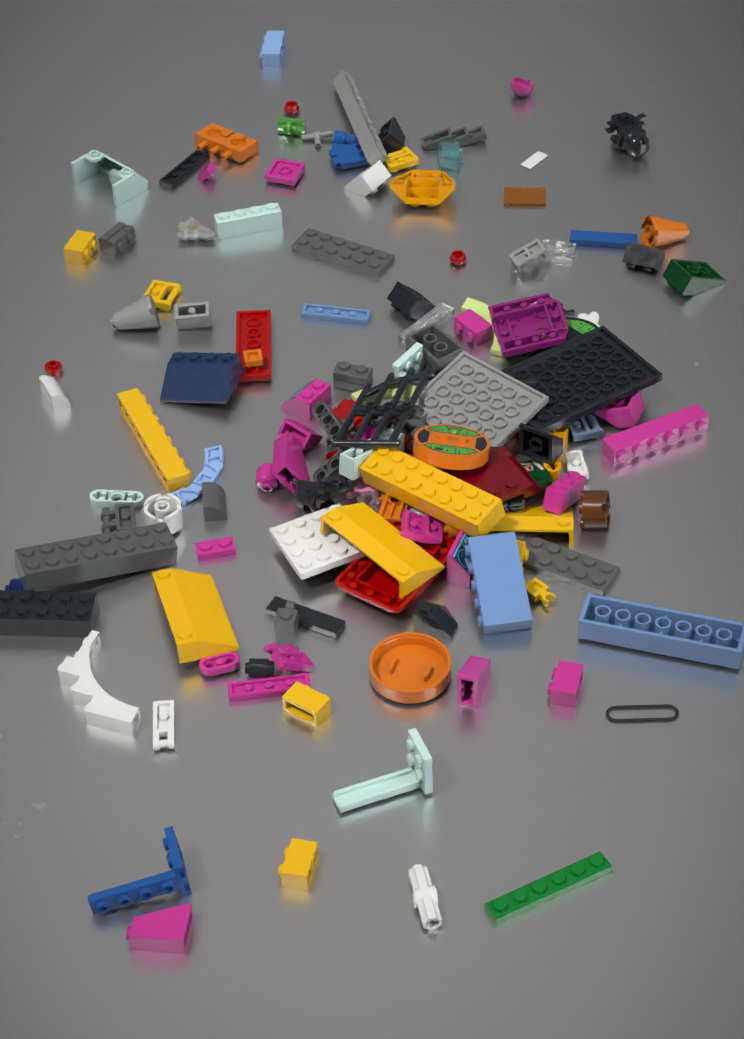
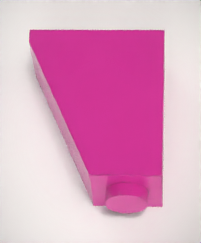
[457,655,491,708]
[126,903,193,955]

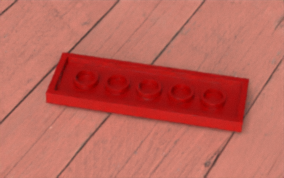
[236,310,271,382]

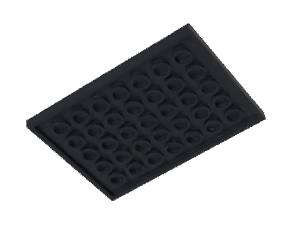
[501,325,663,433]

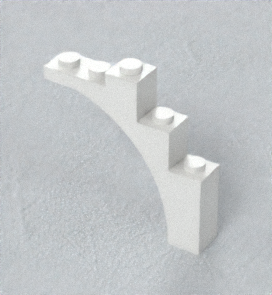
[57,630,141,737]

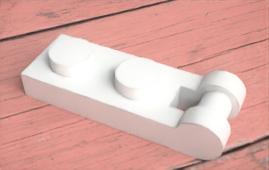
[153,700,175,751]

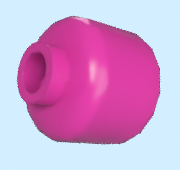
[255,463,280,492]

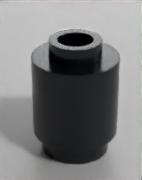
[245,658,275,679]

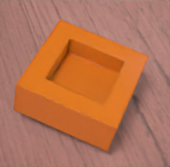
[243,349,263,367]

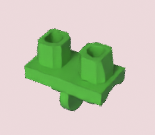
[277,117,306,136]

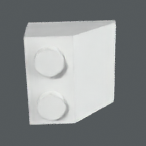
[344,160,391,197]

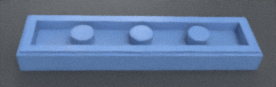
[301,303,372,326]

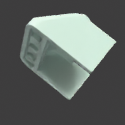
[71,150,149,208]

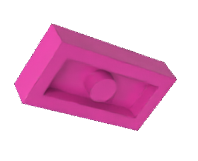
[194,536,236,561]

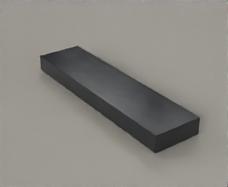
[159,150,210,190]
[266,596,345,638]

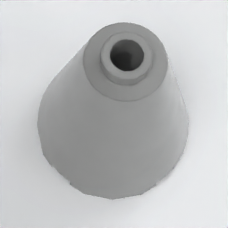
[111,294,160,330]

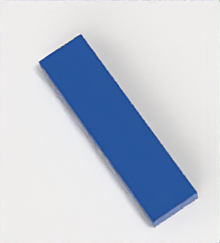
[569,230,637,248]

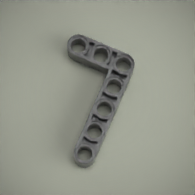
[312,401,353,482]

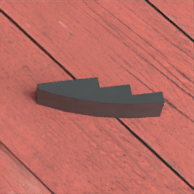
[420,125,487,149]

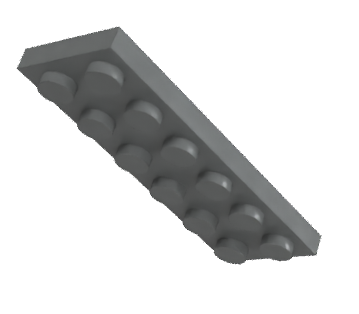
[291,228,395,278]
[513,531,620,596]

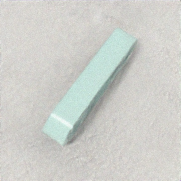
[89,489,144,509]

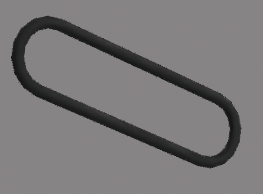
[606,704,679,722]

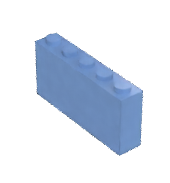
[464,531,532,635]

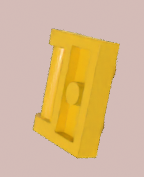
[382,146,419,173]
[143,280,182,312]

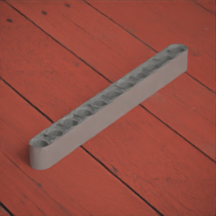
[332,69,388,165]

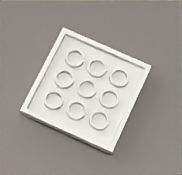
[269,503,366,580]

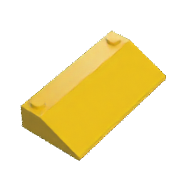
[320,502,445,598]
[458,504,574,547]
[152,568,239,664]

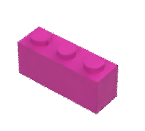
[542,471,586,515]

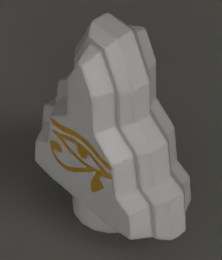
[177,217,217,242]

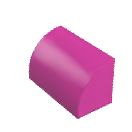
[277,418,323,451]

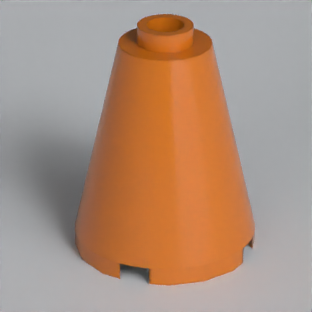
[641,215,689,248]

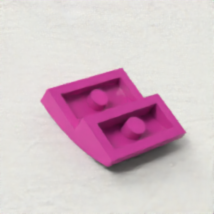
[401,508,443,544]

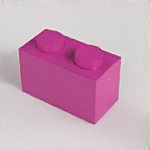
[453,309,492,347]
[547,660,584,708]

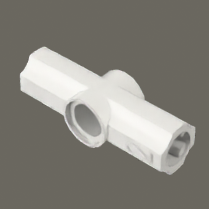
[408,864,442,931]

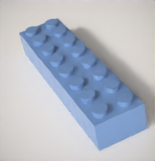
[578,593,744,669]

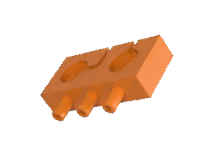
[194,123,259,163]

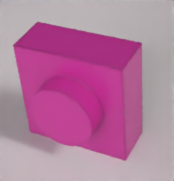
[197,161,216,182]

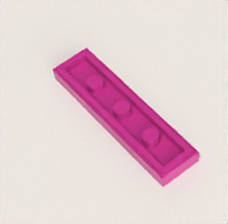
[227,673,311,703]

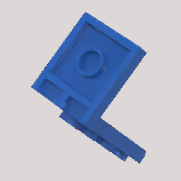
[88,826,192,915]

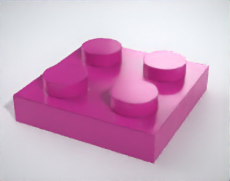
[264,158,306,186]

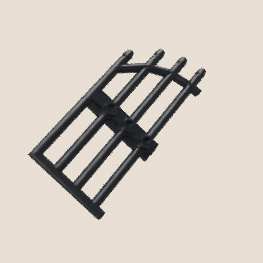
[331,364,436,448]

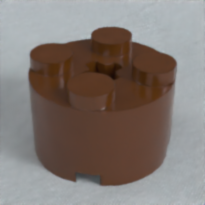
[578,490,610,529]

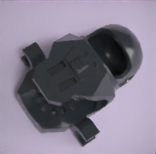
[605,112,650,158]
[292,475,354,512]

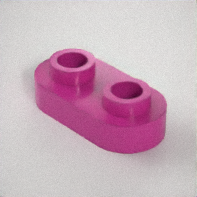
[199,651,240,676]

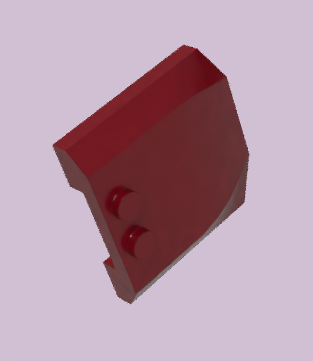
[441,446,540,502]

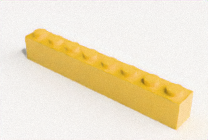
[117,388,192,493]

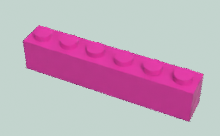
[602,404,709,465]

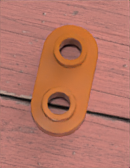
[443,523,458,539]

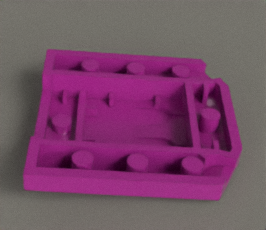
[488,293,569,358]

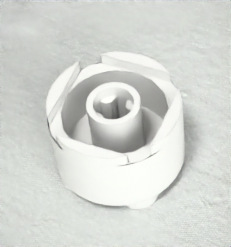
[143,493,183,534]

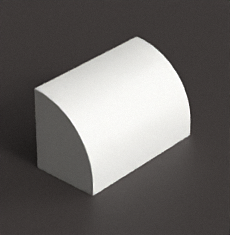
[39,375,71,413]

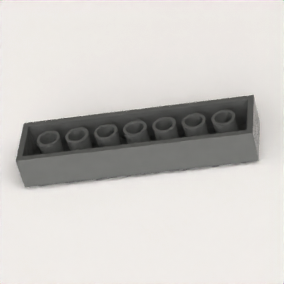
[15,522,178,591]

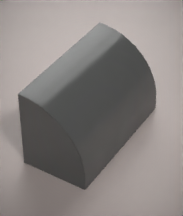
[202,482,228,522]

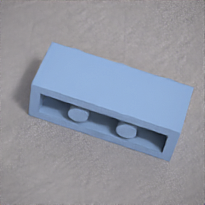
[259,30,286,67]

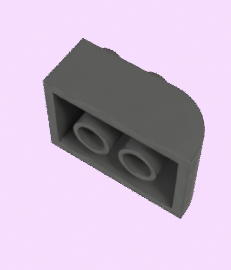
[405,322,466,373]

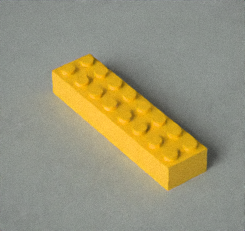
[359,448,505,537]

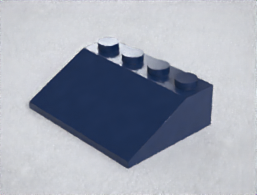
[160,352,244,404]

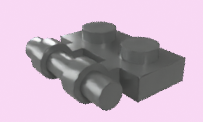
[100,502,136,533]

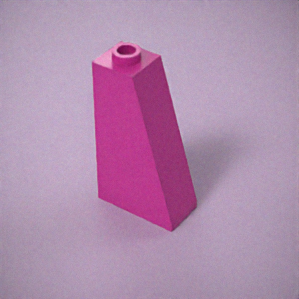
[272,430,310,494]

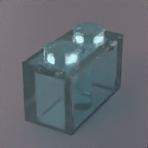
[436,139,464,173]

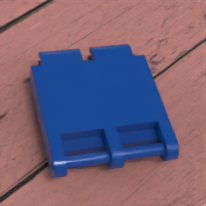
[329,143,369,170]

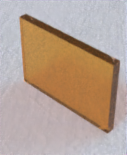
[503,187,546,207]

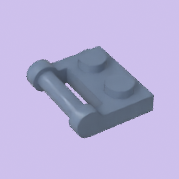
[567,412,606,442]

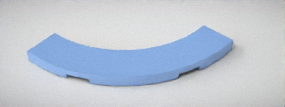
[162,445,224,508]

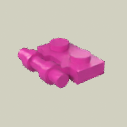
[263,643,314,672]

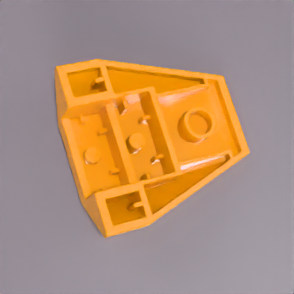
[390,170,456,207]

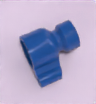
[332,130,356,149]

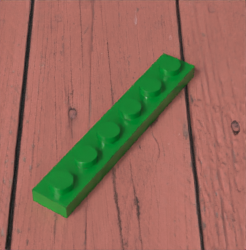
[484,851,612,925]

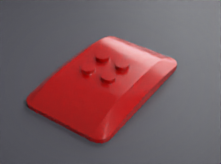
[336,521,455,613]

